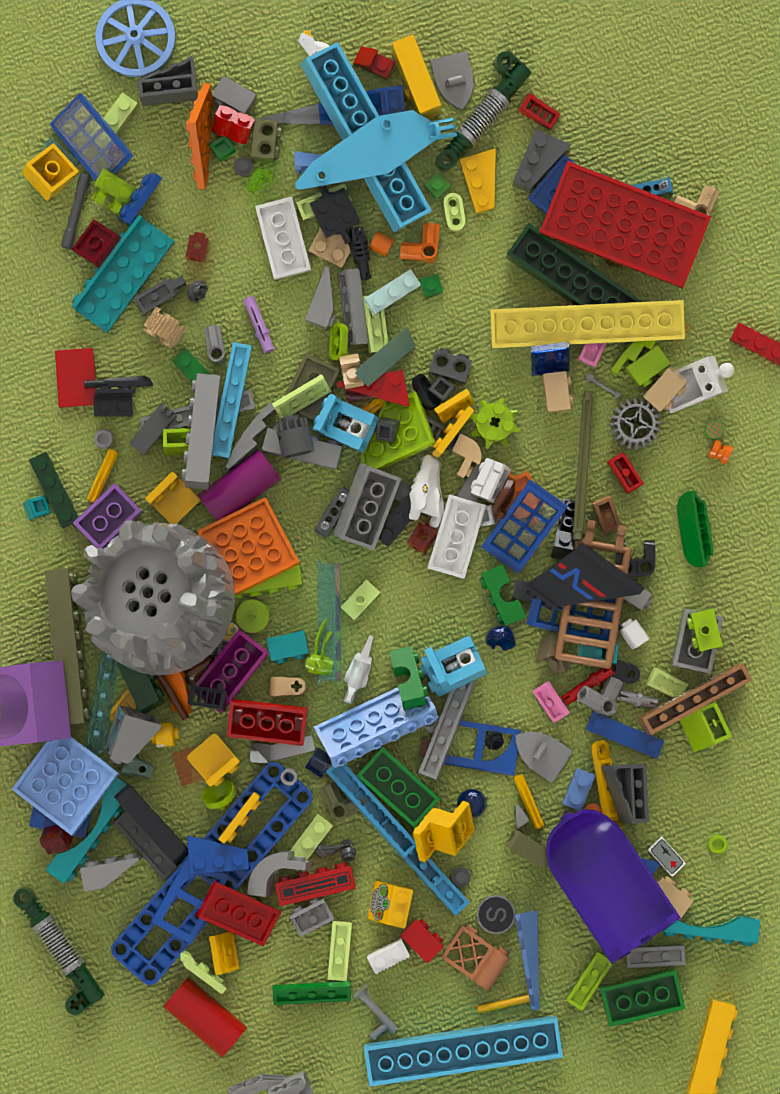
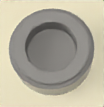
[94,429,114,449]

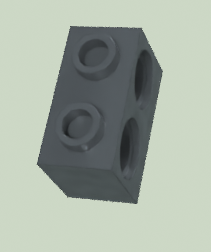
[429,348,472,385]

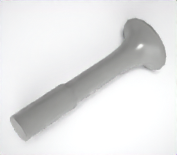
[352,984,398,1041]

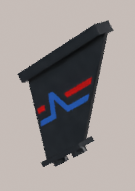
[525,542,645,610]

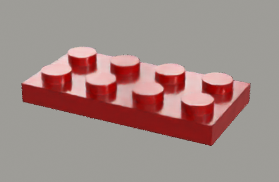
[196,881,281,947]

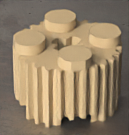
[143,307,188,349]

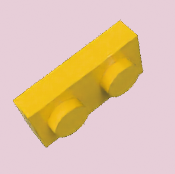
[434,389,475,424]

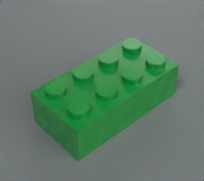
[357,746,440,828]
[599,968,686,1027]

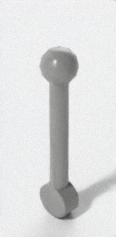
[586,374,621,399]

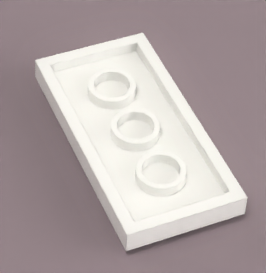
[255,197,311,280]
[427,494,486,579]

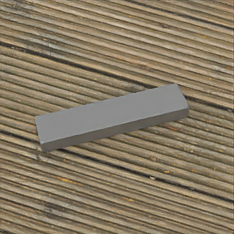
[338,269,368,348]

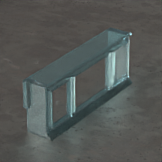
[317,561,341,685]

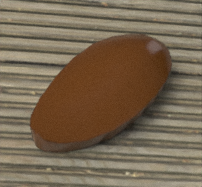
[493,477,515,519]
[183,655,215,684]

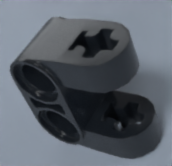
[615,540,656,577]

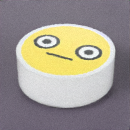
[223,623,239,642]

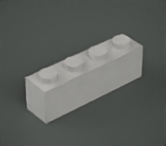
[262,426,342,470]

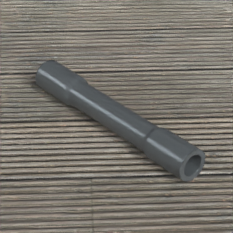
[61,173,91,250]

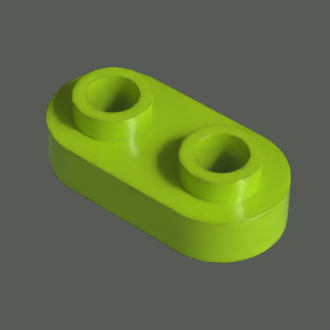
[329,322,349,361]

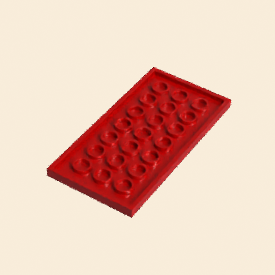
[539,161,711,289]

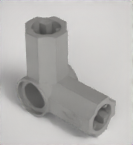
[577,676,624,716]

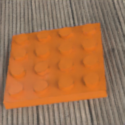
[197,497,300,596]

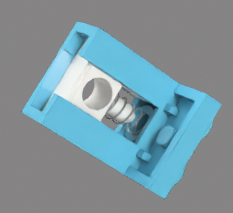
[312,394,379,454]
[420,635,488,697]

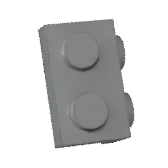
[289,897,335,937]

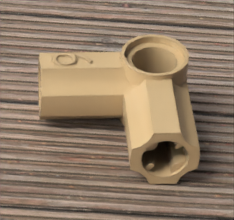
[674,185,720,215]

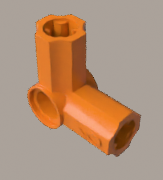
[400,223,440,263]

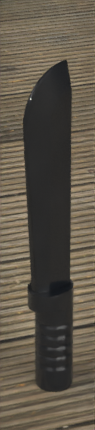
[84,376,153,388]

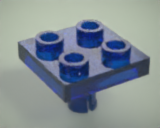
[530,342,570,376]

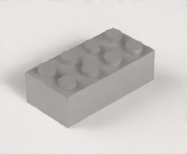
[333,463,401,550]

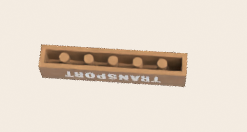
[638,663,752,735]

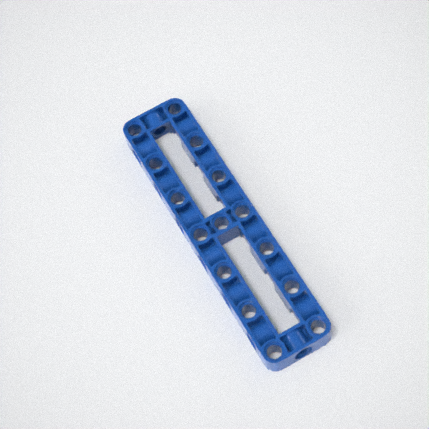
[111,762,313,985]

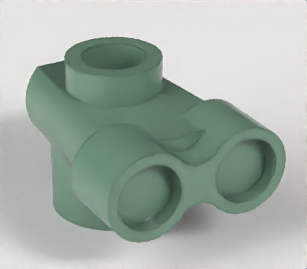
[121,755,155,779]

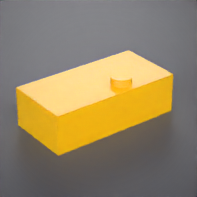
[392,35,441,119]

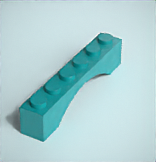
[45,776,134,884]
[663,916,761,946]

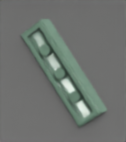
[355,328,415,387]

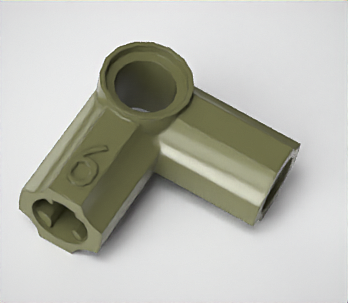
[319,782,367,820]

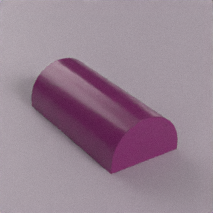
[197,449,281,521]
[194,629,269,714]

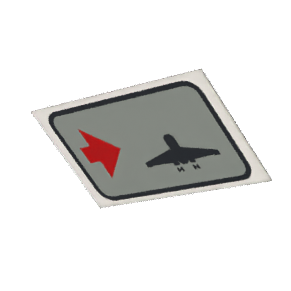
[648,836,686,877]

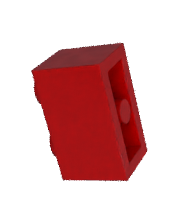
[400,918,444,964]

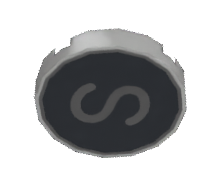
[477,895,515,934]

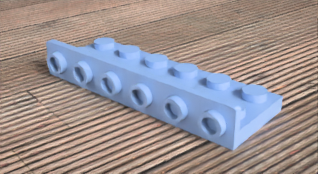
[314,687,438,768]

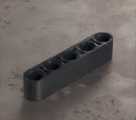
[114,783,188,865]

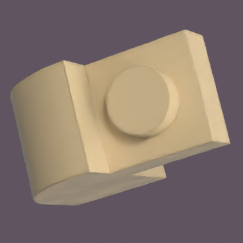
[339,353,364,389]
[451,434,481,479]

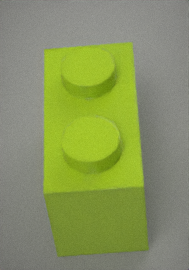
[625,345,671,388]

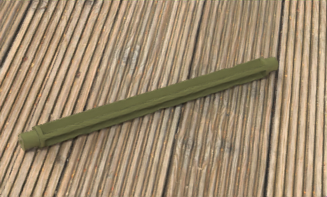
[572,391,593,541]

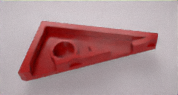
[337,370,410,407]

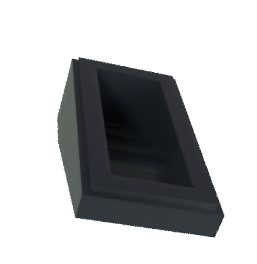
[187,685,229,711]

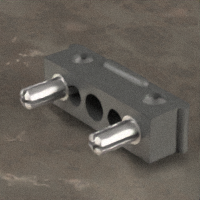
[314,487,350,539]

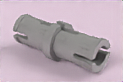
[618,689,659,709]

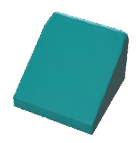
[23,495,51,520]

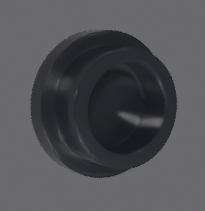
[485,731,504,750]

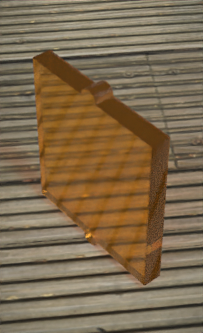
[172,746,204,786]

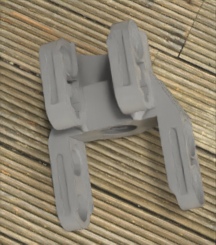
[227,1071,314,1094]

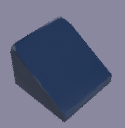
[305,748,331,778]

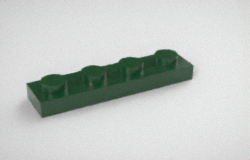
[29,452,79,529]

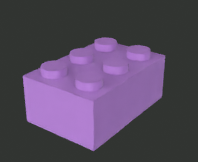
[73,483,144,548]

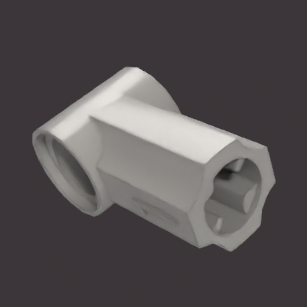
[204,325,226,365]

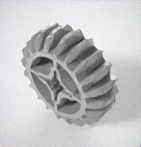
[609,398,662,450]

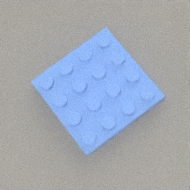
[12,736,119,836]

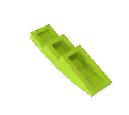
[610,340,657,376]

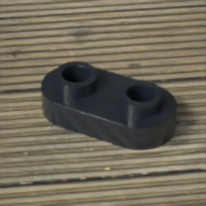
[412,374,440,411]
[611,660,640,684]

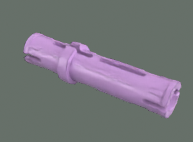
[243,296,275,354]

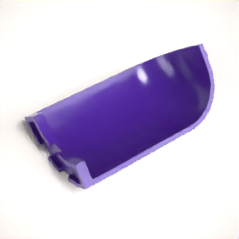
[546,809,681,964]

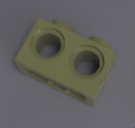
[251,119,282,163]

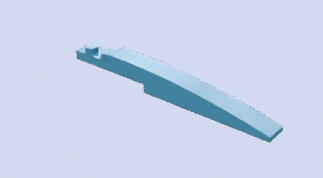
[325,764,470,916]

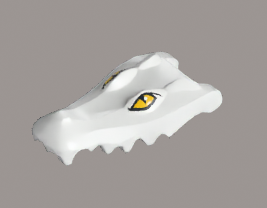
[409,455,444,528]

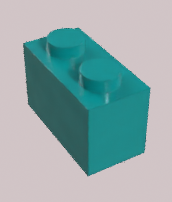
[266,630,309,664]

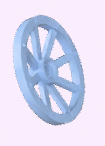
[96,0,175,77]

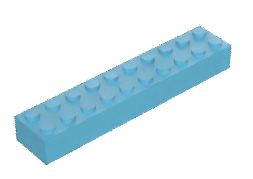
[300,42,432,233]
[364,1015,563,1087]

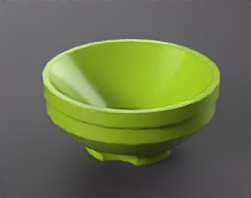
[201,780,236,810]

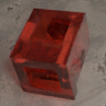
[185,232,210,263]
[407,522,437,555]

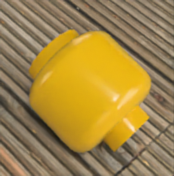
[151,722,179,748]

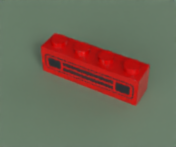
[275,862,356,906]

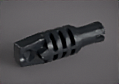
[350,227,372,281]

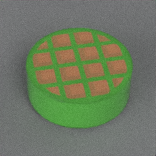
[704,420,724,440]

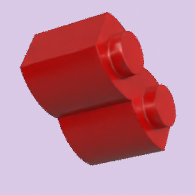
[211,105,255,144]

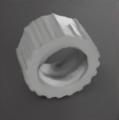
[280,768,298,786]

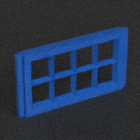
[526,597,616,641]

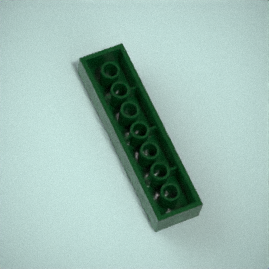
[506,223,643,344]

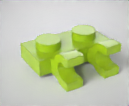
[91,168,136,214]

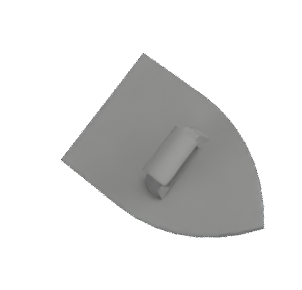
[430,51,473,110]
[515,732,573,783]

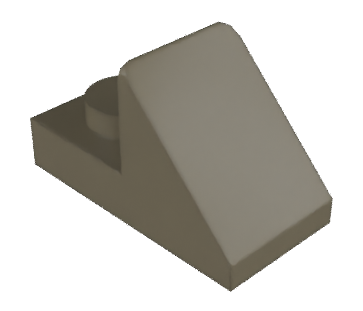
[536,633,571,675]

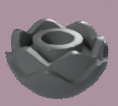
[187,280,208,303]

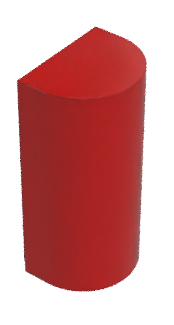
[607,451,644,494]

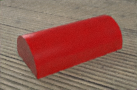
[227,699,308,746]
[163,976,247,1058]

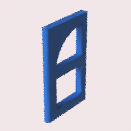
[444,720,521,776]
[151,854,230,944]

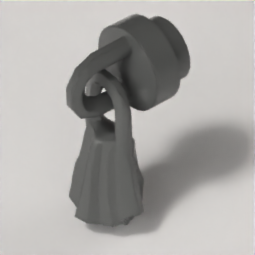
[316,839,356,862]

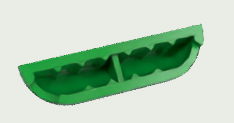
[677,491,713,567]

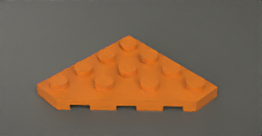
[186,83,213,189]

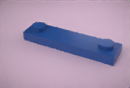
[586,712,664,759]

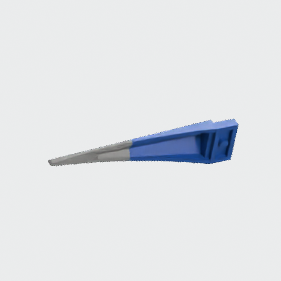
[259,85,405,125]

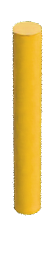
[477,994,530,1014]

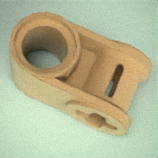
[270,677,307,696]

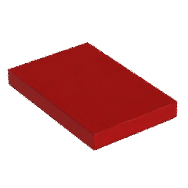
[55,348,96,408]

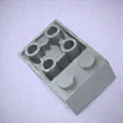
[80,852,143,892]

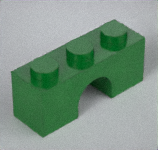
[479,564,526,627]
[389,646,428,710]

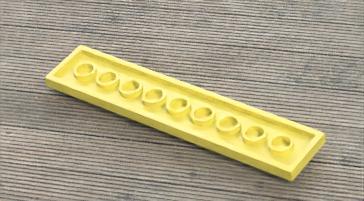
[490,300,685,348]

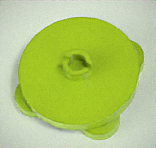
[235,599,270,634]

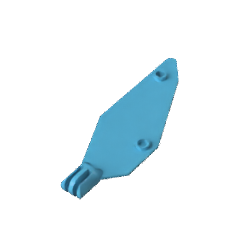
[295,110,457,190]

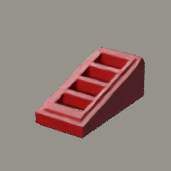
[517,93,560,130]

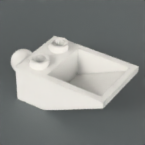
[657,356,734,414]

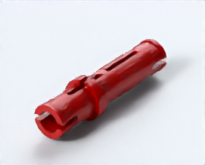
[561,667,615,706]

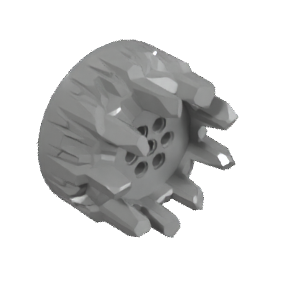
[71,520,235,675]

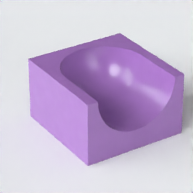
[0,661,71,746]

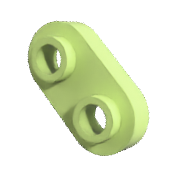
[443,193,466,232]

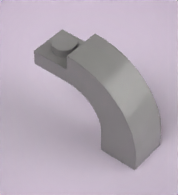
[247,851,312,897]

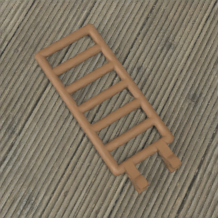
[554,520,632,669]

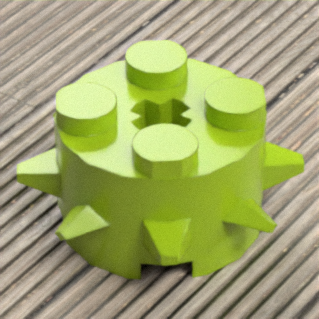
[469,398,520,449]

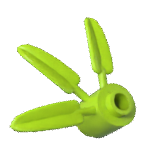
[305,619,334,676]

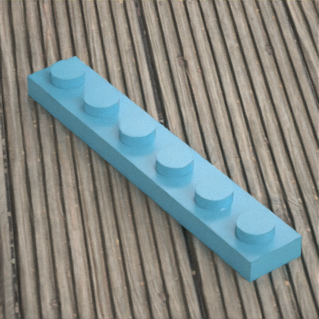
[212,342,252,459]

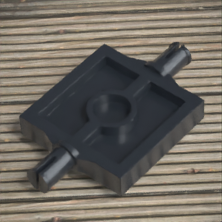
[309,185,361,244]

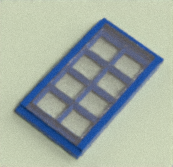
[50,93,133,181]
[481,479,568,574]

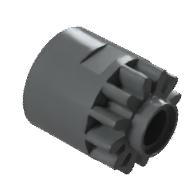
[275,415,315,458]

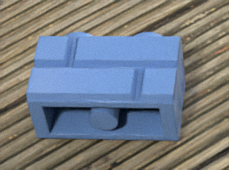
[562,768,595,811]

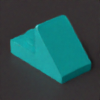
[578,644,619,664]

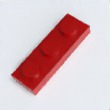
[730,323,780,366]

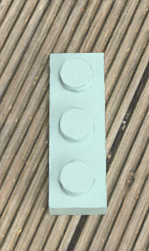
[363,269,421,316]

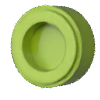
[708,834,728,854]

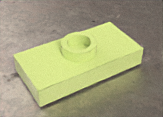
[340,579,381,621]
[646,667,688,698]

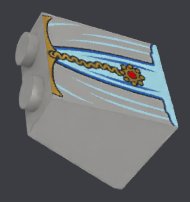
[104,705,162,764]

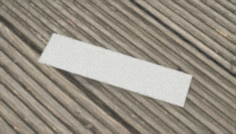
[270,735,315,761]

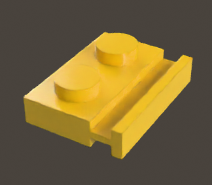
[209,931,240,975]

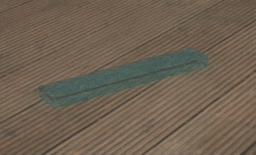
[86,651,118,754]

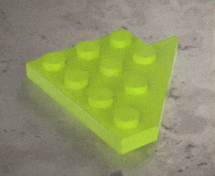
[360,392,436,470]

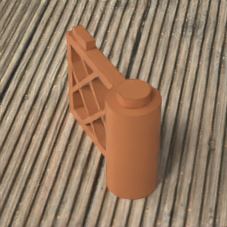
[441,925,511,991]

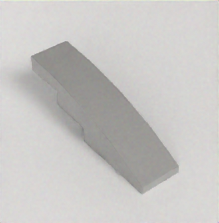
[226,402,276,470]

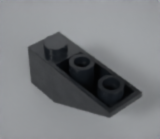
[551,498,575,560]

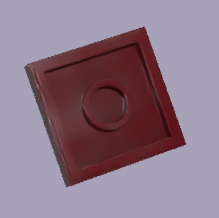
[71,219,121,268]

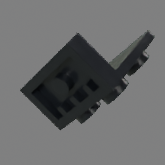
[93,386,136,417]

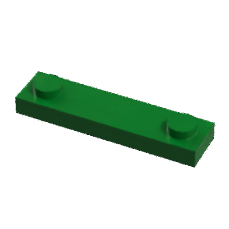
[272,981,351,1005]

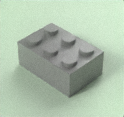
[670,608,723,674]

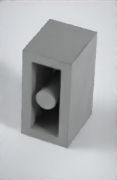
[212,76,257,115]

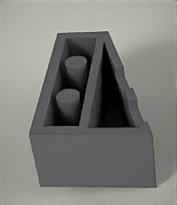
[138,55,198,106]
[512,129,571,193]
[601,764,649,824]

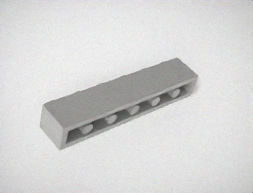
[181,373,220,490]

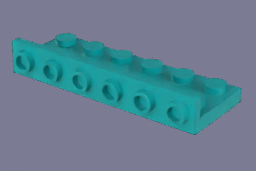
[72,215,175,333]

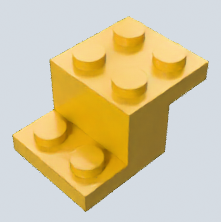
[413,801,475,863]

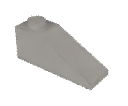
[305,266,336,330]

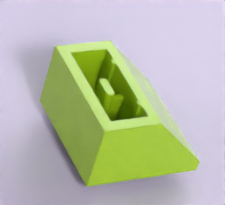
[679,701,732,752]

